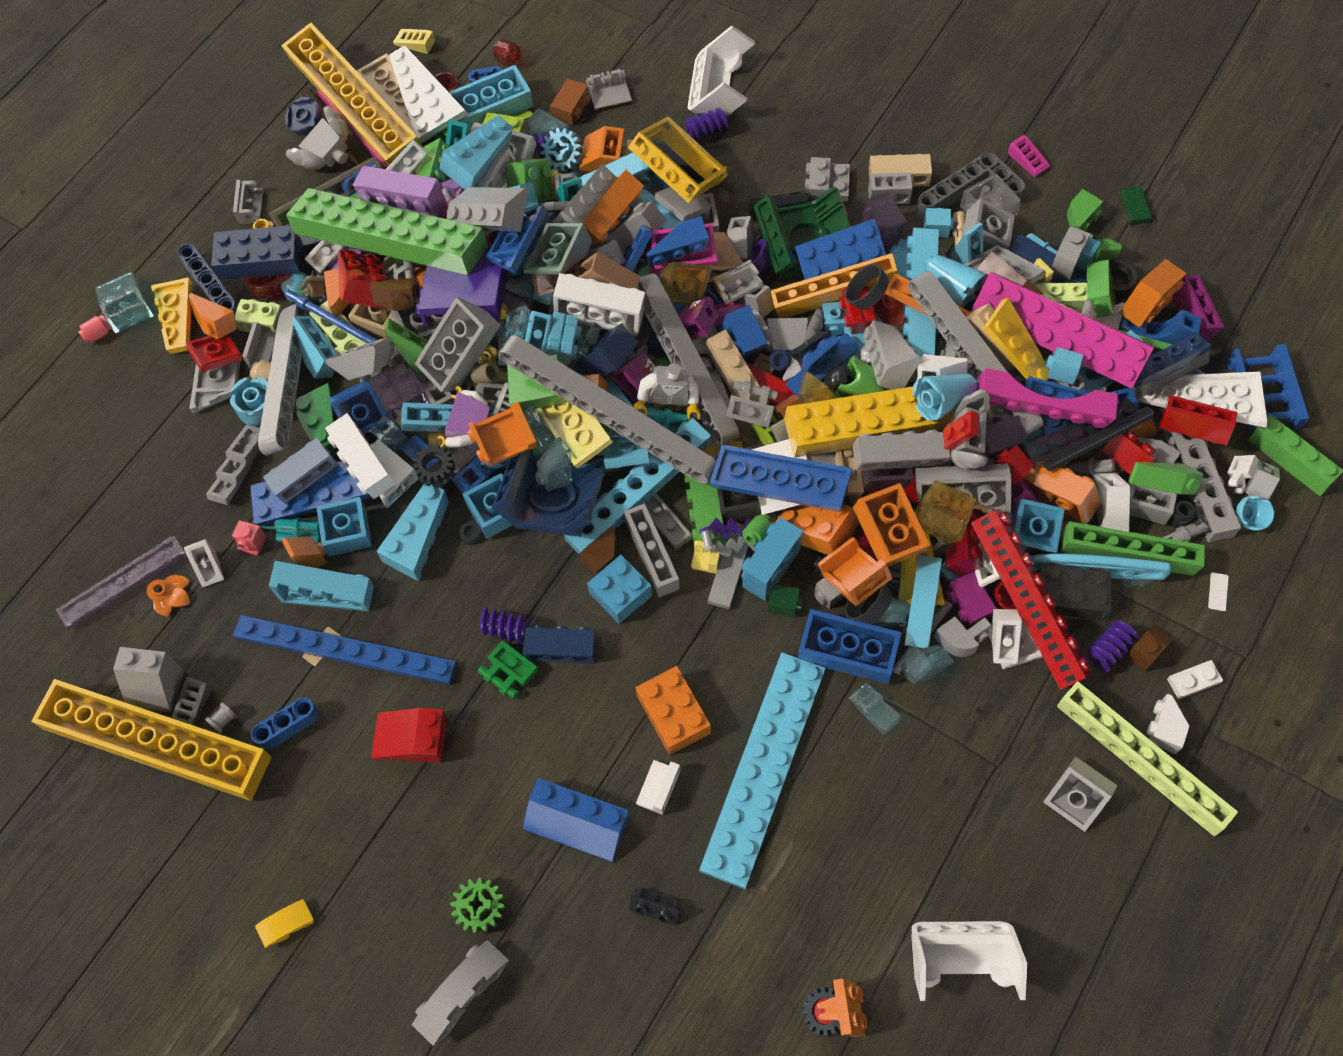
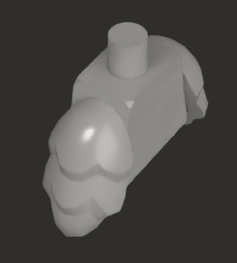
[286,106,348,170]
[753,308,824,368]
[947,389,991,470]

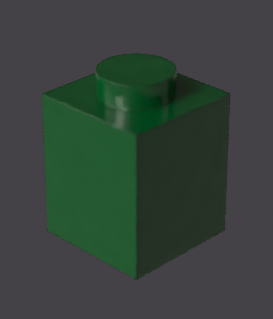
[768,584,803,618]

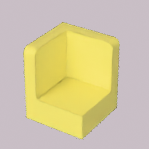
[691,540,721,574]

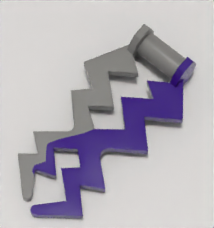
[699,517,755,557]

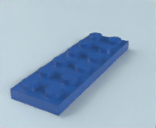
[710,445,852,512]
[251,461,371,526]

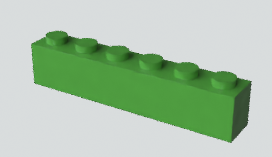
[1059,522,1205,576]

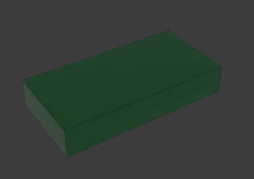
[1120,186,1151,225]

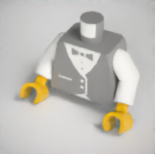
[633,363,700,420]

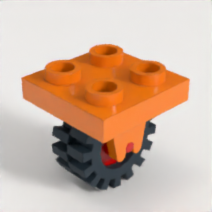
[802,979,867,1037]

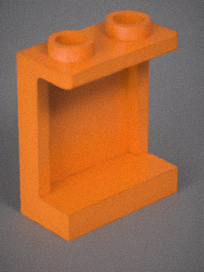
[467,402,537,468]
[818,537,892,606]

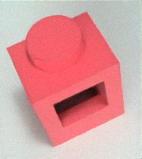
[232,520,267,556]

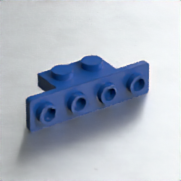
[786,333,860,397]

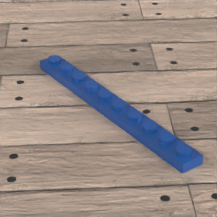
[233,615,457,685]

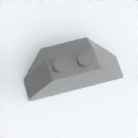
[325,337,396,380]

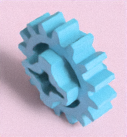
[541,128,583,172]

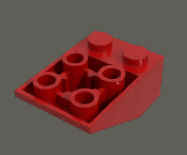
[338,250,387,309]

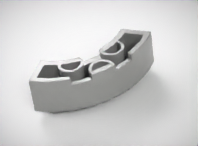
[590,201,667,255]
[412,940,509,1046]

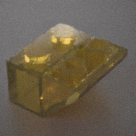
[915,481,976,543]

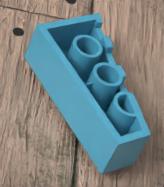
[439,115,513,190]
[580,153,665,191]
[376,483,449,582]
[269,561,374,611]

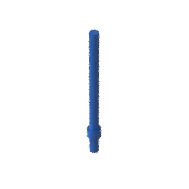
[285,289,377,343]

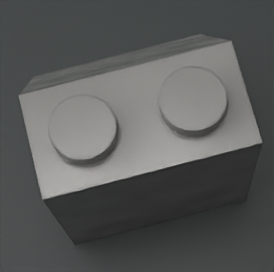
[113,647,184,714]

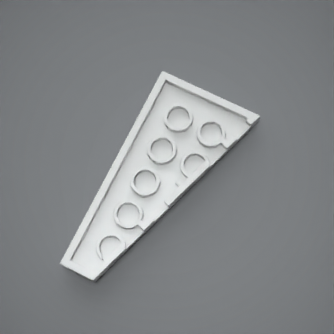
[389,45,468,143]
[1137,372,1267,428]

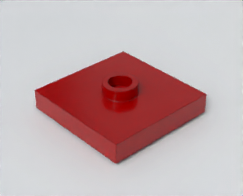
[186,334,242,372]

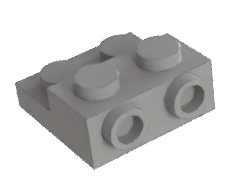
[805,157,850,201]

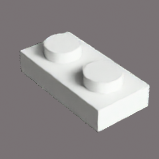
[1167,660,1223,700]

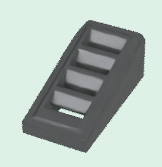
[172,677,212,726]

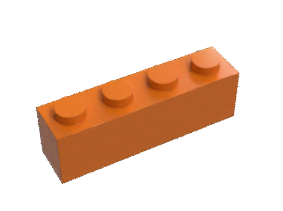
[581,169,644,248]

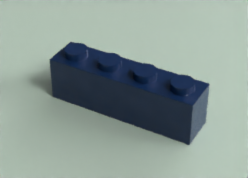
[1007,234,1087,283]

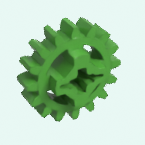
[450,878,505,934]

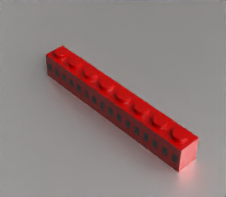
[971,509,1091,690]

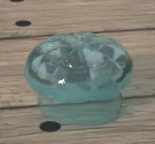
[871,597,911,628]

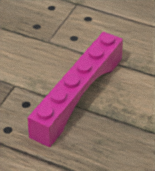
[978,368,1118,428]

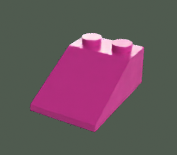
[651,223,718,280]

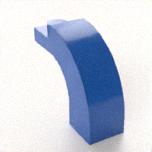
[1119,310,1201,345]

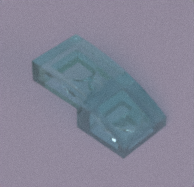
[849,683,901,735]

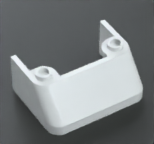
[688,26,755,116]
[912,921,1027,1001]

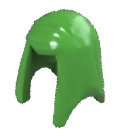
[835,356,890,397]

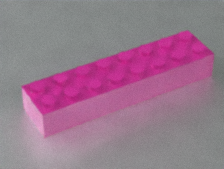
[971,272,1154,388]

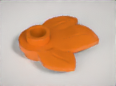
[147,575,190,617]

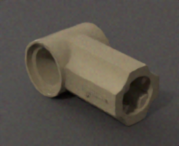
[471,363,508,384]

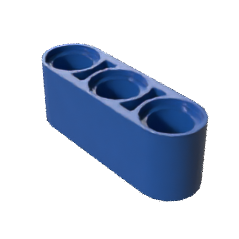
[251,698,319,750]

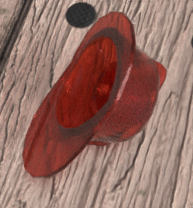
[242,274,292,298]
[871,286,904,329]

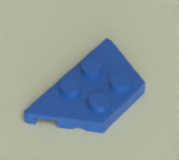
[486,206,547,273]

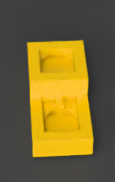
[255,899,314,949]

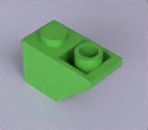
[1067,189,1103,232]

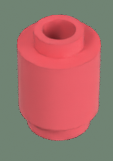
[78,315,112,343]

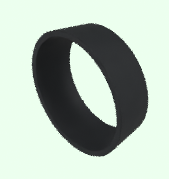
[845,264,889,310]
[845,585,892,625]

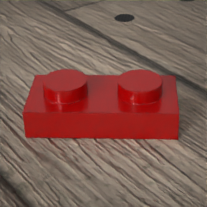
[943,411,978,451]

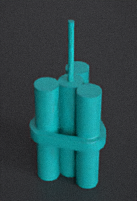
[642,407,704,434]
[260,518,320,543]

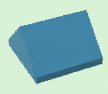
[1010,499,1065,553]

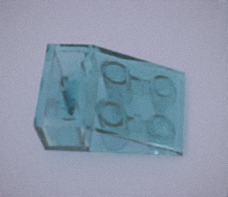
[94,271,153,333]

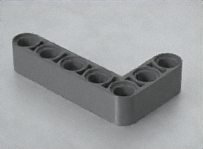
[917,153,1025,219]

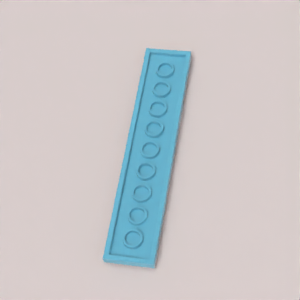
[699,652,825,889]

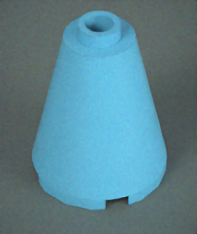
[924,254,986,308]
[913,374,977,421]

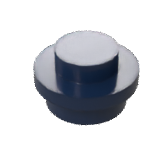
[769,349,791,371]

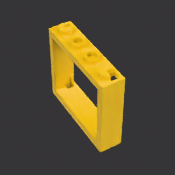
[628,116,727,203]

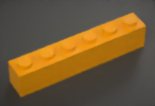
[771,254,898,318]

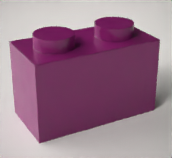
[946,572,996,629]

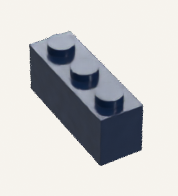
[523,625,596,664]

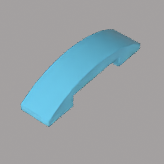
[905,555,942,649]

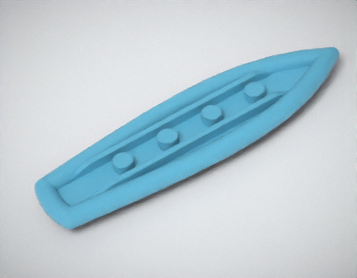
[1030,554,1171,580]

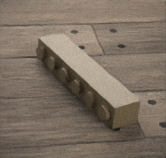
[269,157,382,227]

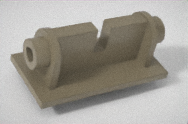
[300,275,326,298]

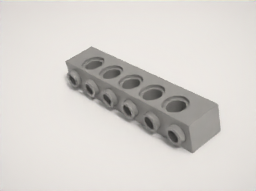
[1162,429,1241,543]

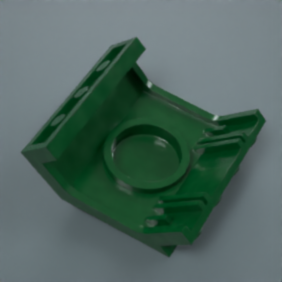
[754,186,852,280]

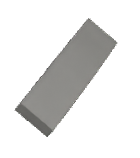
[206,424,260,505]

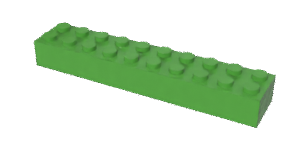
[286,188,489,275]

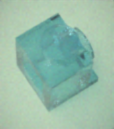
[369,416,408,451]

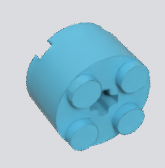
[230,377,268,428]

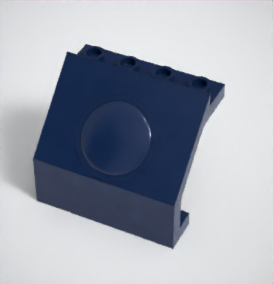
[492,449,606,537]

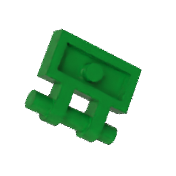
[478,641,538,699]

